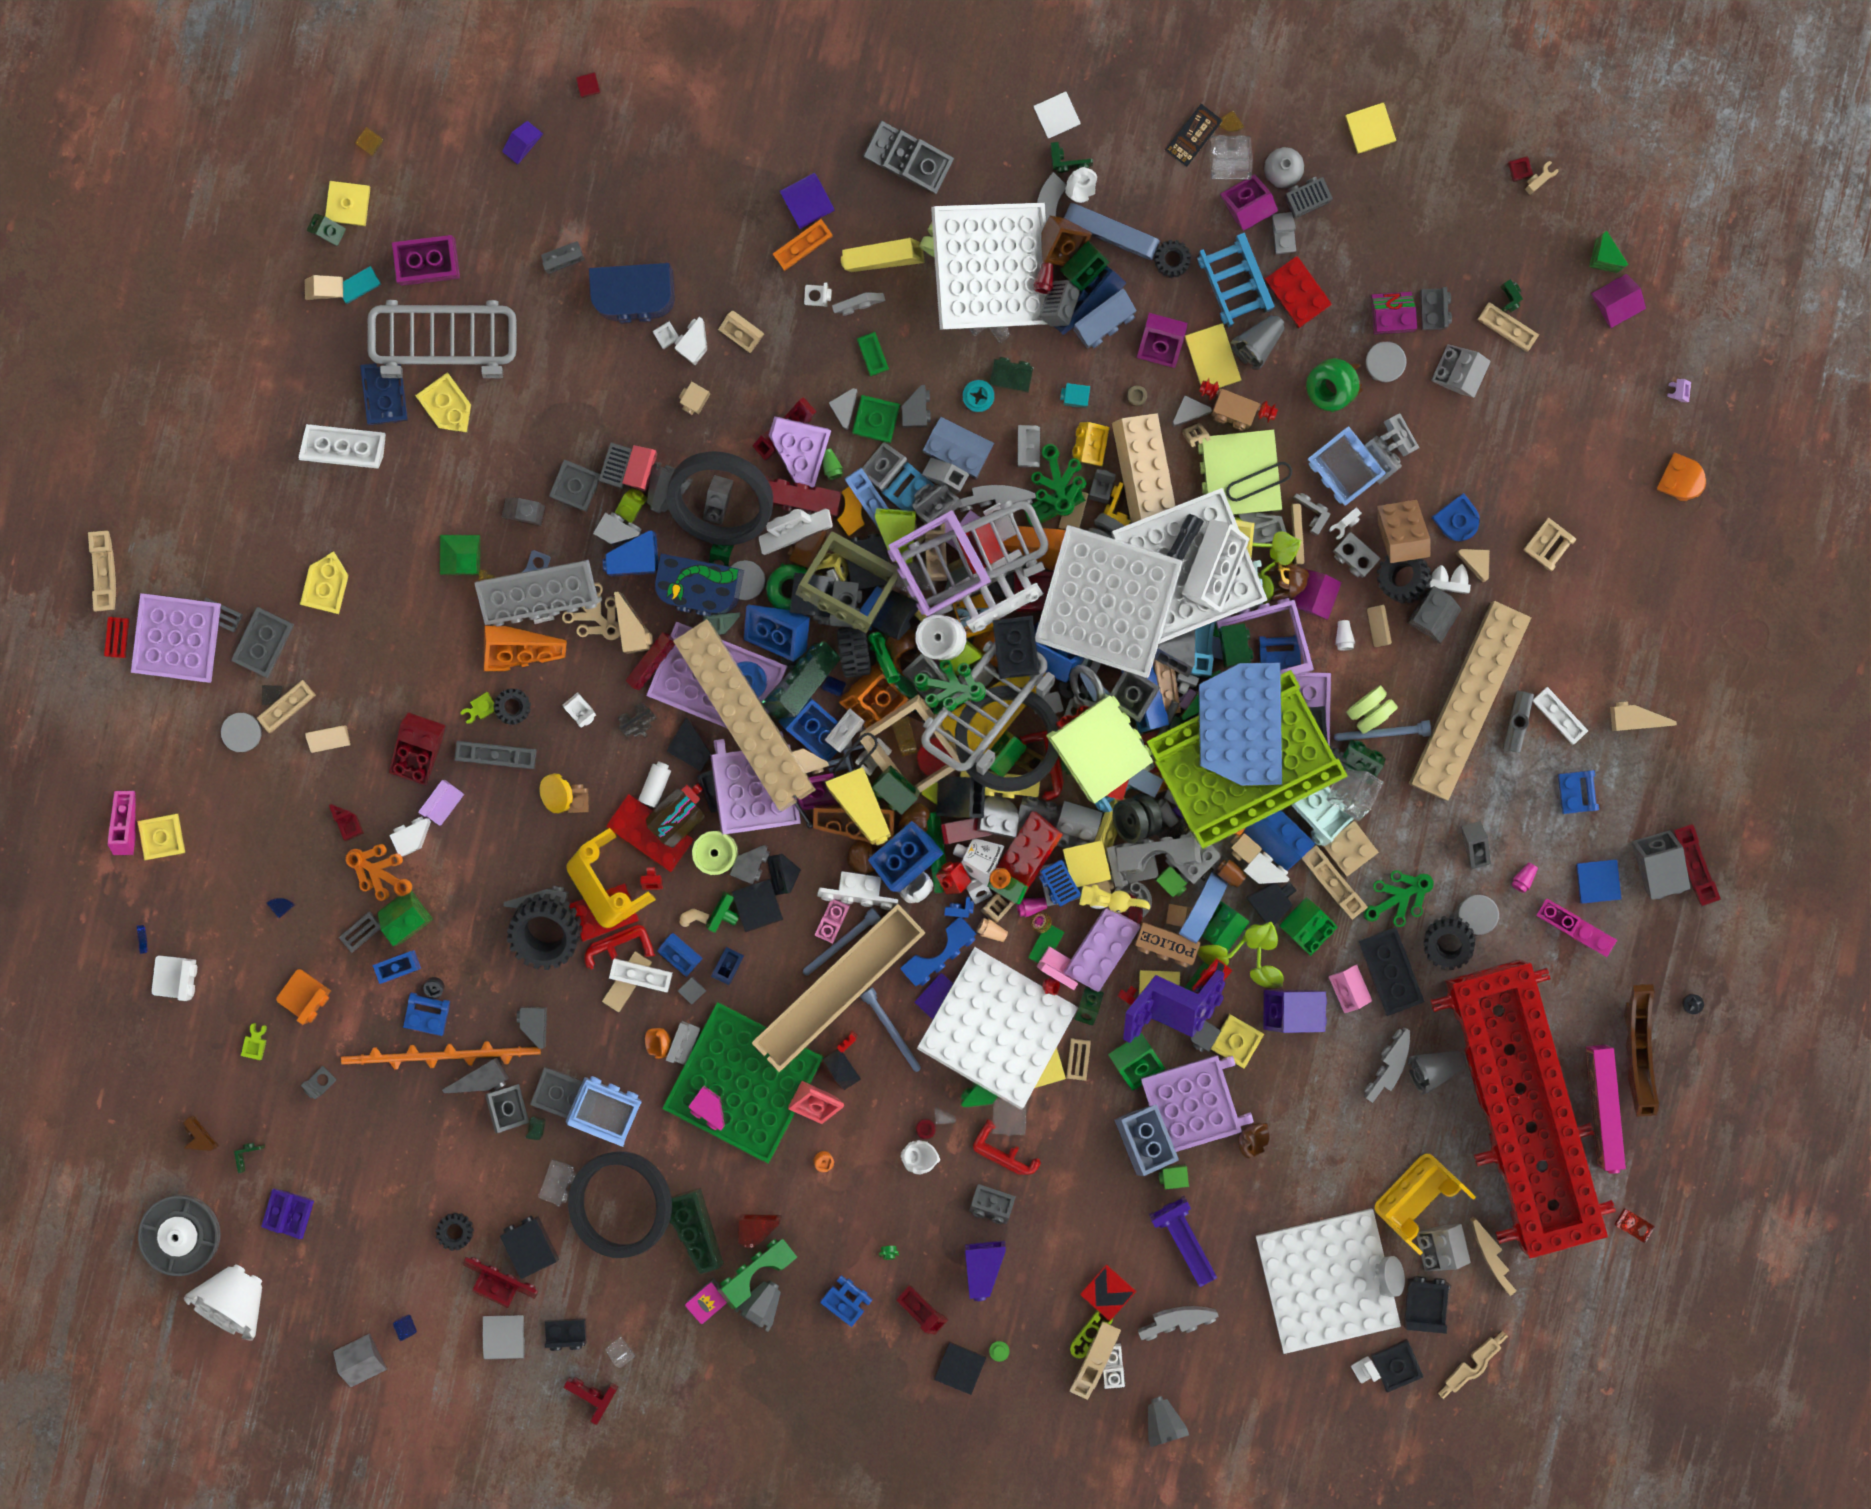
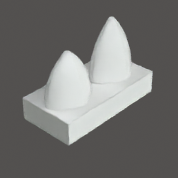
[1428,564,1471,594]
[825,709,865,753]

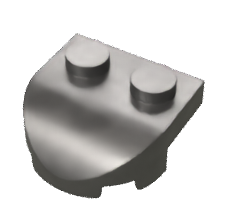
[912,482,962,524]
[977,796,1019,838]

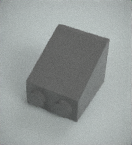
[1407,586,1462,644]
[1632,831,1690,900]

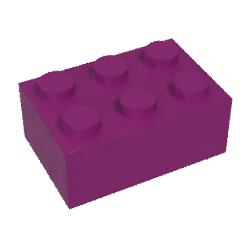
[392,235,460,286]

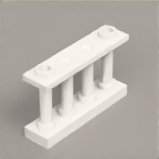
[949,549,1043,633]

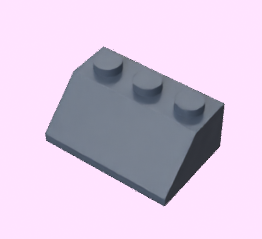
[1073,288,1137,349]
[923,417,994,479]
[1114,1104,1179,1176]

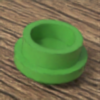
[989,1341,1009,1362]

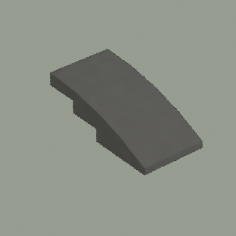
[862,121,954,194]

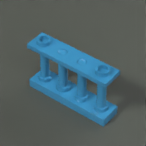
[1197,233,1275,328]

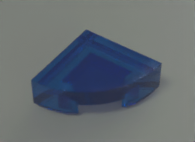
[267,898,295,918]
[136,925,148,954]

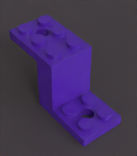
[1123,969,1225,1043]

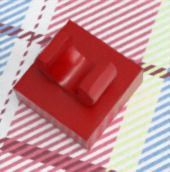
[681,784,703,805]
[641,867,663,890]

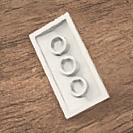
[299,424,386,468]

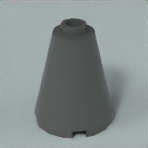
[1231,315,1285,370]
[1408,1050,1467,1095]

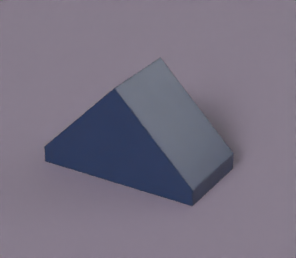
[711,947,744,985]

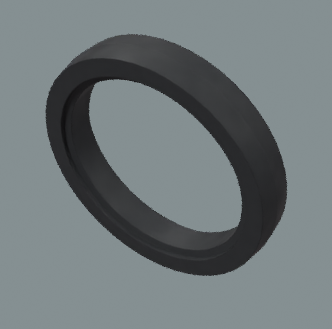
[667,451,773,545]
[955,686,1059,792]
[568,1151,672,1258]

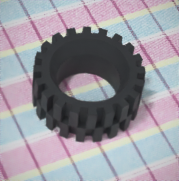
[507,894,582,970]

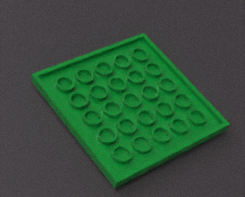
[662,1002,824,1164]

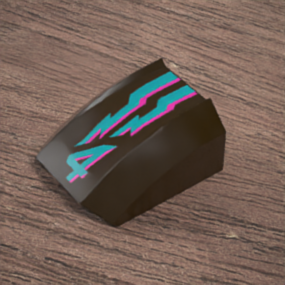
[645,788,705,848]

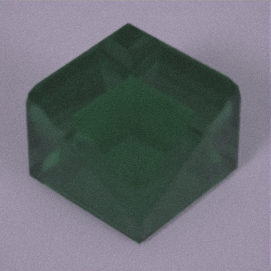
[525,1116,546,1140]

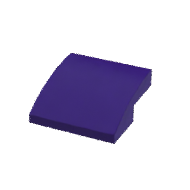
[780,173,835,229]
[915,973,953,1019]
[261,1189,314,1239]

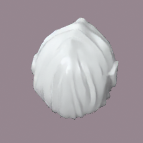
[1065,167,1097,203]
[899,872,934,903]
[901,1140,940,1174]

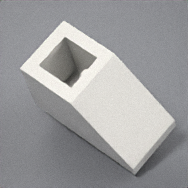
[675,317,707,365]
[390,817,431,857]
[1243,852,1289,884]

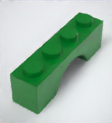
[717,1238,797,1309]

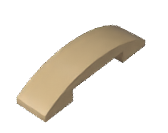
[88,531,116,612]
[1301,845,1368,920]

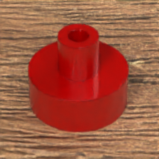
[1117,986,1137,1005]

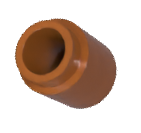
[1216,859,1247,888]

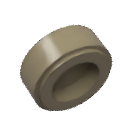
[1127,386,1147,406]

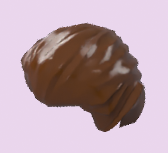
[898,803,930,832]
[847,840,878,876]
[1238,1123,1270,1158]

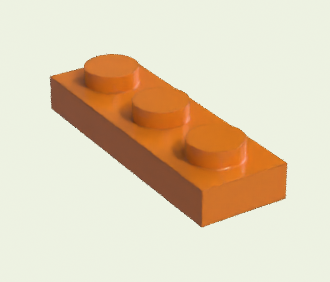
[773,219,833,271]

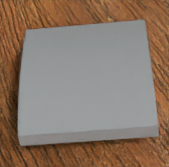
[483,1315,525,1359]

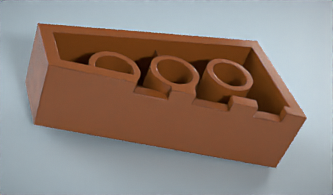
[813,805,894,846]

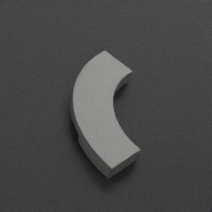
[1037,172,1066,222]

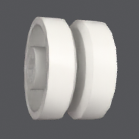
[916,615,966,660]

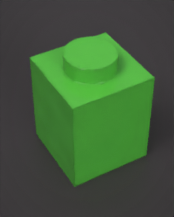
[1155,866,1187,897]
[1159,1164,1189,1189]

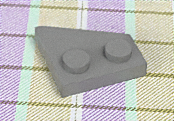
[832,293,886,316]

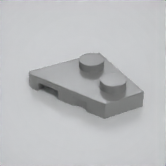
[1238,513,1287,547]

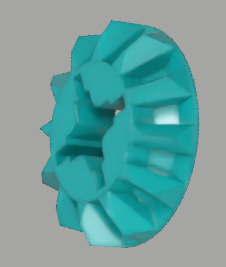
[963,380,994,412]

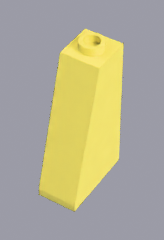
[841,238,925,272]
[826,767,890,845]

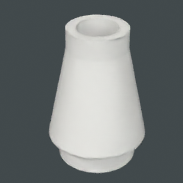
[1335,620,1355,651]

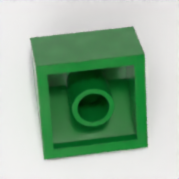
[1108,1033,1166,1091]

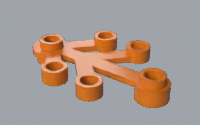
[346,844,412,901]

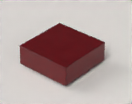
[576,72,601,98]
[1508,156,1533,182]

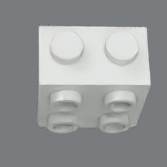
[152,956,197,1001]

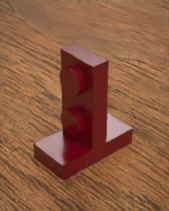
[896,1285,948,1335]
[563,1377,619,1425]

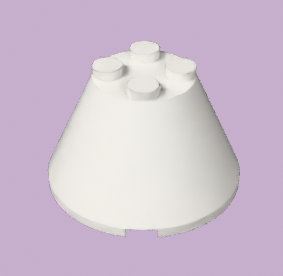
[184,1264,262,1340]

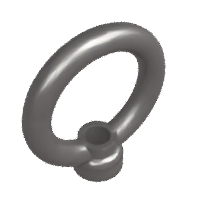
[1070,665,1105,709]

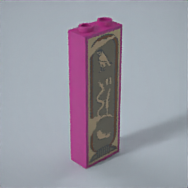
[1586,1044,1626,1174]

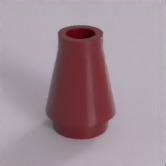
[1033,263,1053,294]

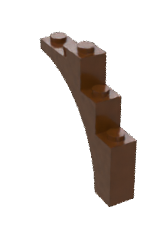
[1624,984,1659,1117]

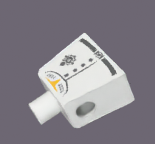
[953,838,1004,886]

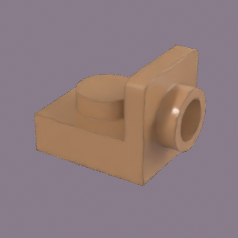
[568,784,589,813]

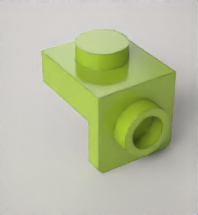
[615,488,648,523]

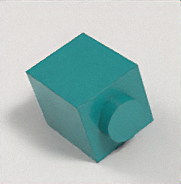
[1060,383,1090,408]

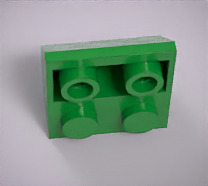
[1279,897,1338,956]
[1201,900,1250,951]
[961,1082,998,1107]

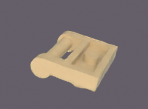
[1523,518,1576,572]

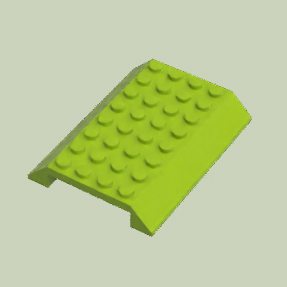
[1147,670,1348,849]

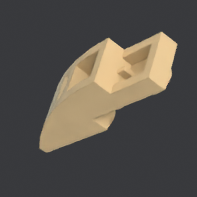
[1070,1322,1121,1400]

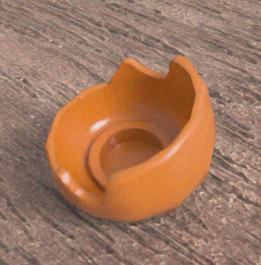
[645,1028,672,1059]

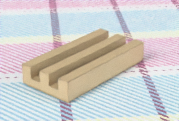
[1182,423,1211,447]
[1066,1038,1091,1081]

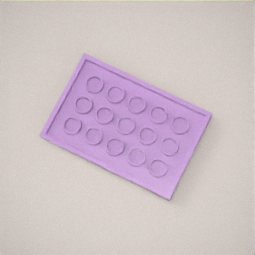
[646,622,788,728]

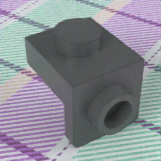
[1088,469,1116,504]

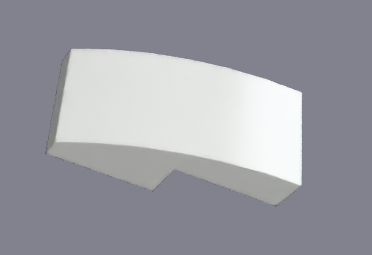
[1103,1343,1125,1389]

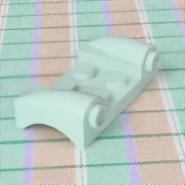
[1292,787,1356,846]

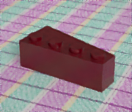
[757,476,842,520]

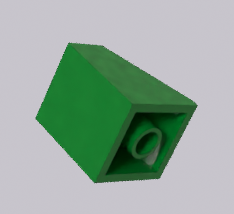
[378,890,434,946]

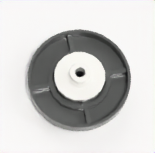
[138,1195,221,1276]

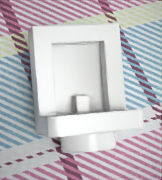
[563,692,596,727]

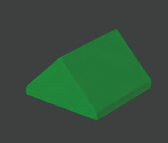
[1589,231,1629,273]
[990,730,1028,777]

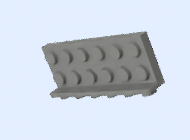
[474,560,602,626]

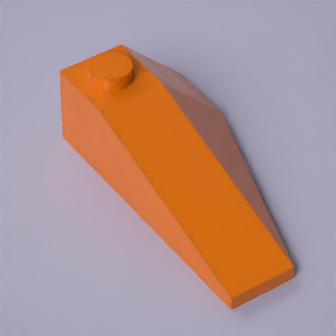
[1003,526,1066,571]
[484,626,567,671]

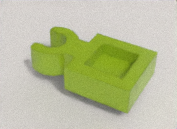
[461,692,495,724]
[241,1023,267,1060]

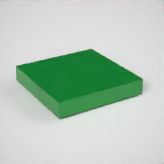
[852,395,900,444]

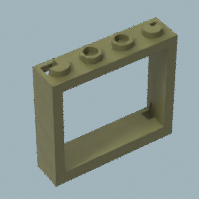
[796,531,900,633]

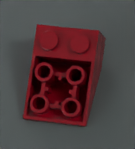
[389,712,446,786]

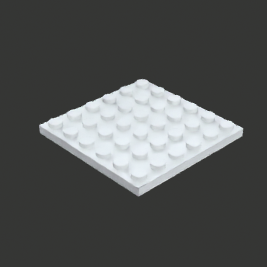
[931,203,1047,330]
[1111,488,1267,644]
[1035,525,1183,678]
[917,947,1078,1110]
[1256,1208,1401,1354]

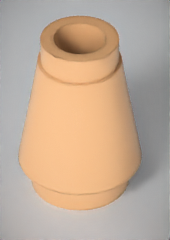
[977,918,1008,942]

